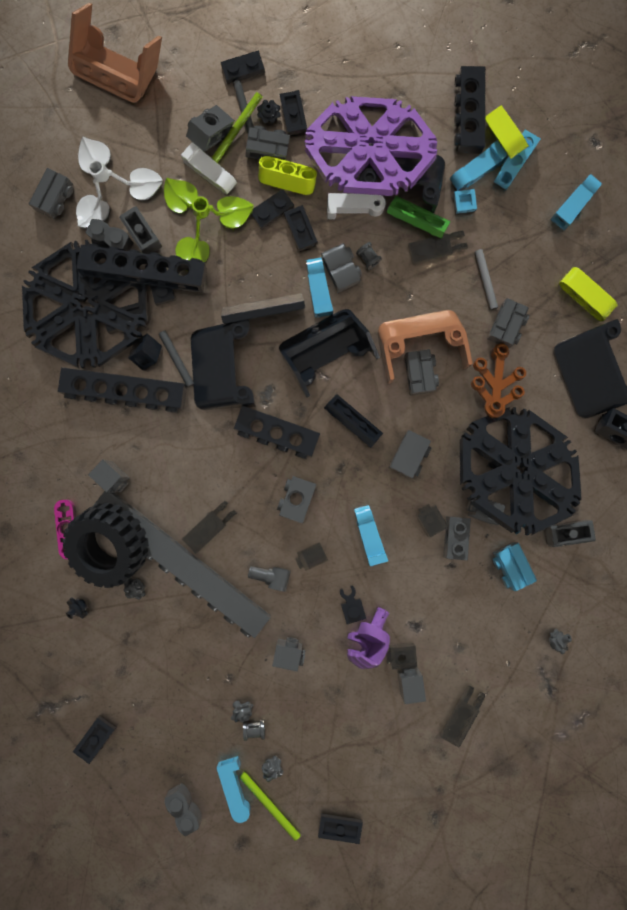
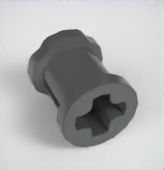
[356,242,382,270]
[243,720,265,741]

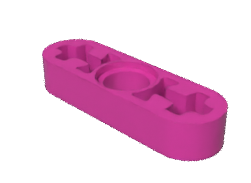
[54,500,76,559]

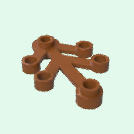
[471,344,526,418]

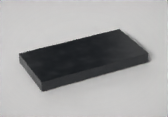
[221,293,305,324]

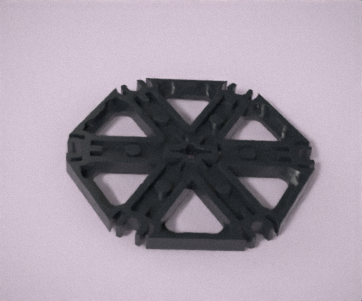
[22,240,148,369]
[460,407,582,536]

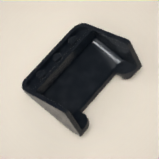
[358,143,445,213]
[553,319,627,419]
[191,320,256,410]

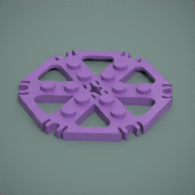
[305,96,437,196]

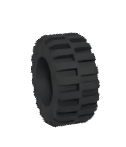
[63,503,149,588]

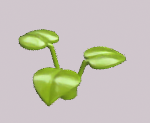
[164,178,254,271]

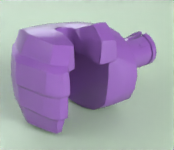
[347,607,390,669]

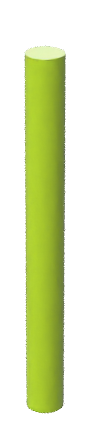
[212,92,263,163]
[239,771,301,841]

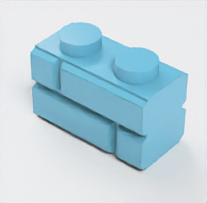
[492,542,537,591]

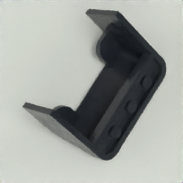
[279,309,380,397]

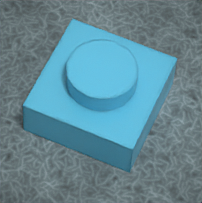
[453,189,477,214]

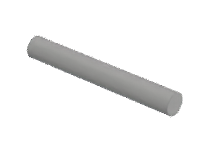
[475,249,498,310]

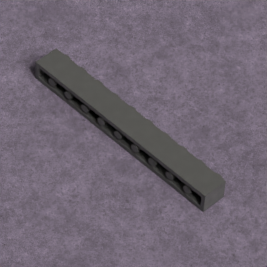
[94,491,271,638]

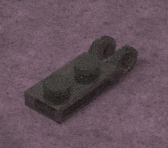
[408,231,468,264]
[182,501,237,554]
[440,686,486,748]

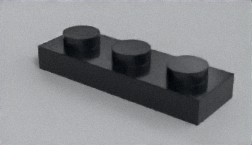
[324,394,383,448]

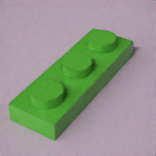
[387,196,451,239]

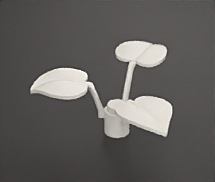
[76,137,163,228]

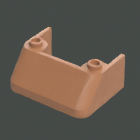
[68,3,162,102]
[378,310,473,384]

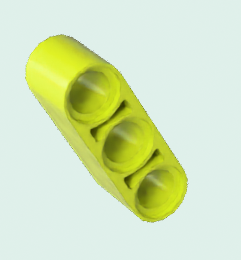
[485,105,529,159]
[258,156,317,195]
[559,267,618,322]

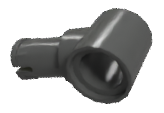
[248,566,291,592]

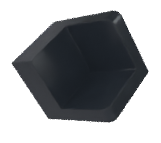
[128,333,162,371]

